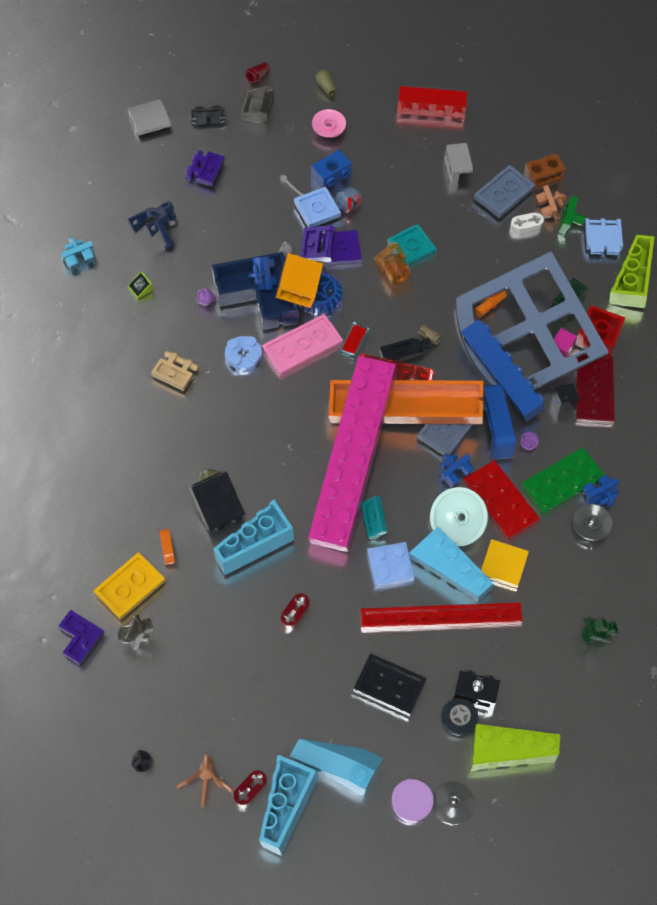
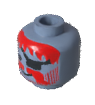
[335,187,362,213]

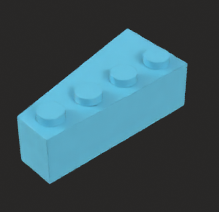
[409,527,493,602]

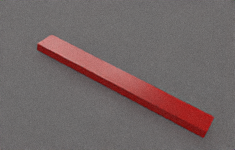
[360,602,523,630]

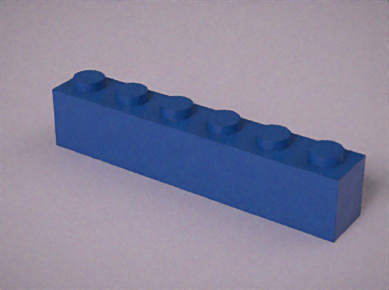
[461,319,545,422]

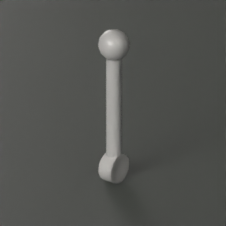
[280,175,304,196]

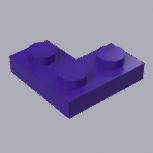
[58,610,104,665]

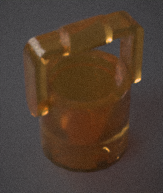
[374,242,412,285]

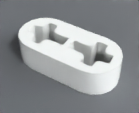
[510,213,544,234]

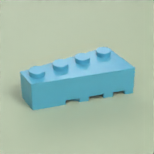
[213,499,294,575]
[259,755,319,856]

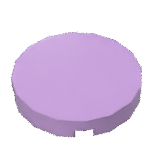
[391,779,433,823]

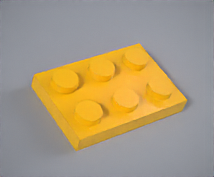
[93,552,166,621]

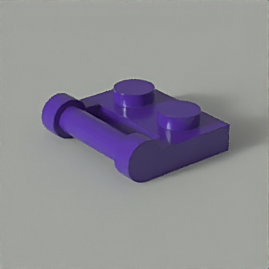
[300,225,336,262]

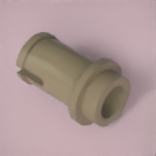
[418,324,442,345]

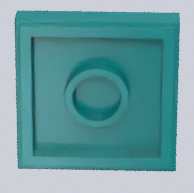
[388,224,437,267]

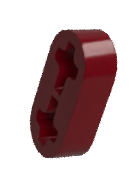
[281,593,310,630]
[233,770,267,808]

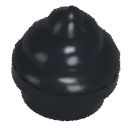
[131,750,152,772]

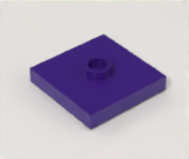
[322,230,362,266]

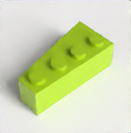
[609,235,655,308]
[470,724,560,772]

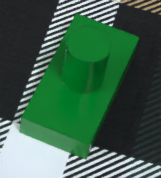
[558,196,586,234]

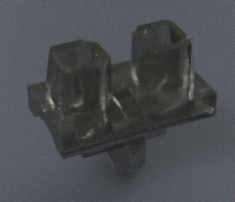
[117,615,153,650]

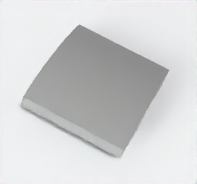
[128,99,171,135]

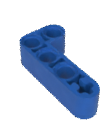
[483,384,516,460]

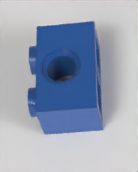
[311,149,352,188]

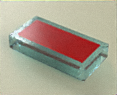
[338,322,370,360]

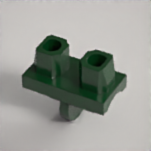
[582,617,619,644]

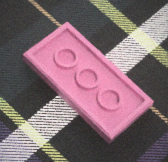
[261,314,344,376]

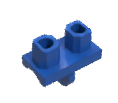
[248,256,277,290]
[438,453,474,488]
[583,474,620,507]

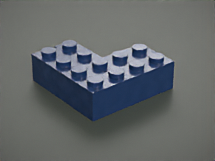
[212,252,299,330]

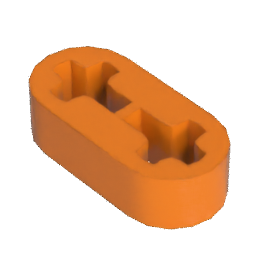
[159,528,175,565]

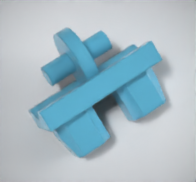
[61,237,94,269]

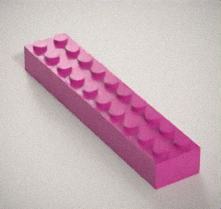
[308,356,397,552]

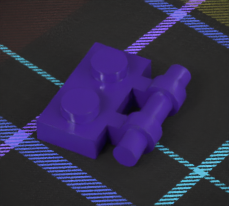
[185,150,225,187]

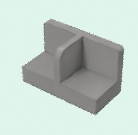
[445,143,473,183]

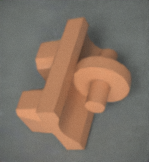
[536,185,567,220]

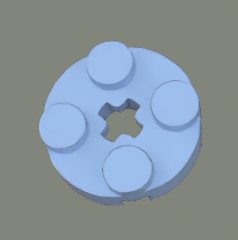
[225,336,262,372]

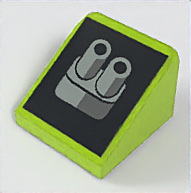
[128,272,153,299]

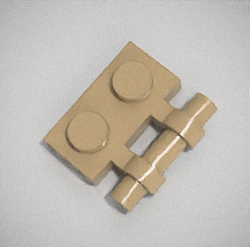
[151,351,200,391]

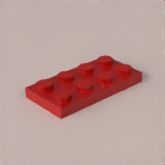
[463,460,540,541]

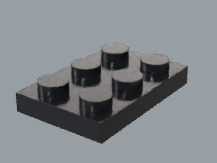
[353,653,427,716]

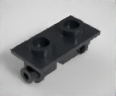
[191,105,226,125]

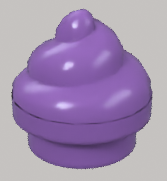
[197,288,216,306]
[520,431,539,450]

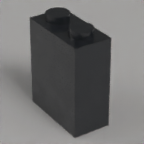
[188,470,245,532]

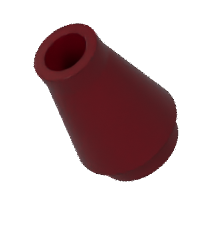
[245,62,270,83]

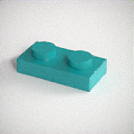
[361,495,388,540]

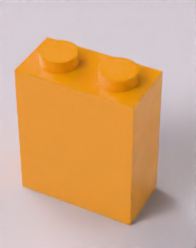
[275,253,323,308]

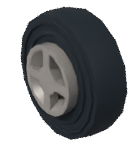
[441,698,479,736]

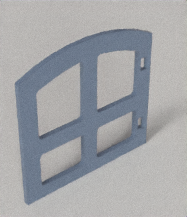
[456,251,609,399]

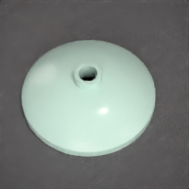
[430,487,488,546]

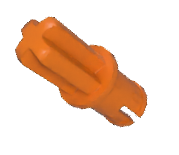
[474,290,507,318]

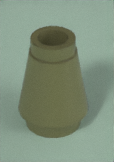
[315,69,337,96]

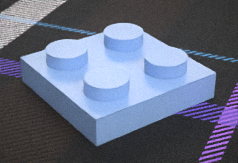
[294,187,341,228]
[367,542,414,588]

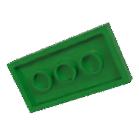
[520,447,605,516]

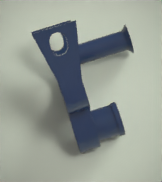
[128,201,176,248]

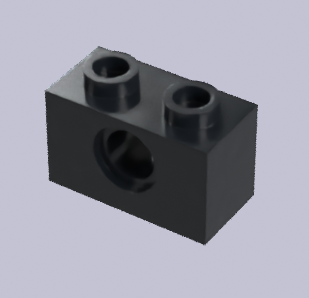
[453,670,500,710]

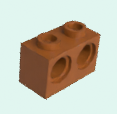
[524,154,566,189]

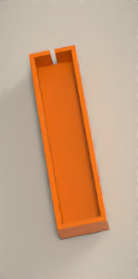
[329,380,483,424]

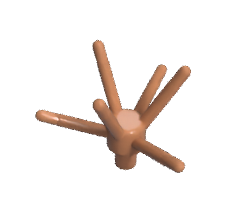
[176,753,234,807]

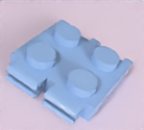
[584,218,623,255]

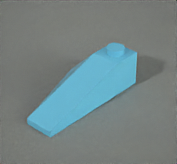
[289,738,383,796]

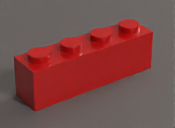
[397,86,467,118]

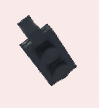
[379,337,432,363]

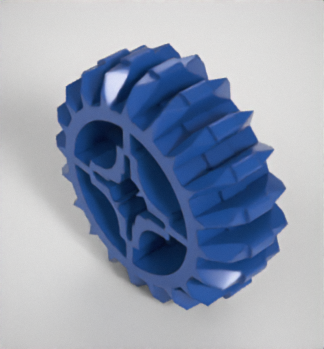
[299,271,343,316]

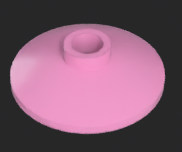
[312,109,346,138]

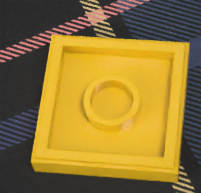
[481,539,529,588]

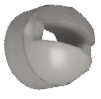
[278,241,294,257]

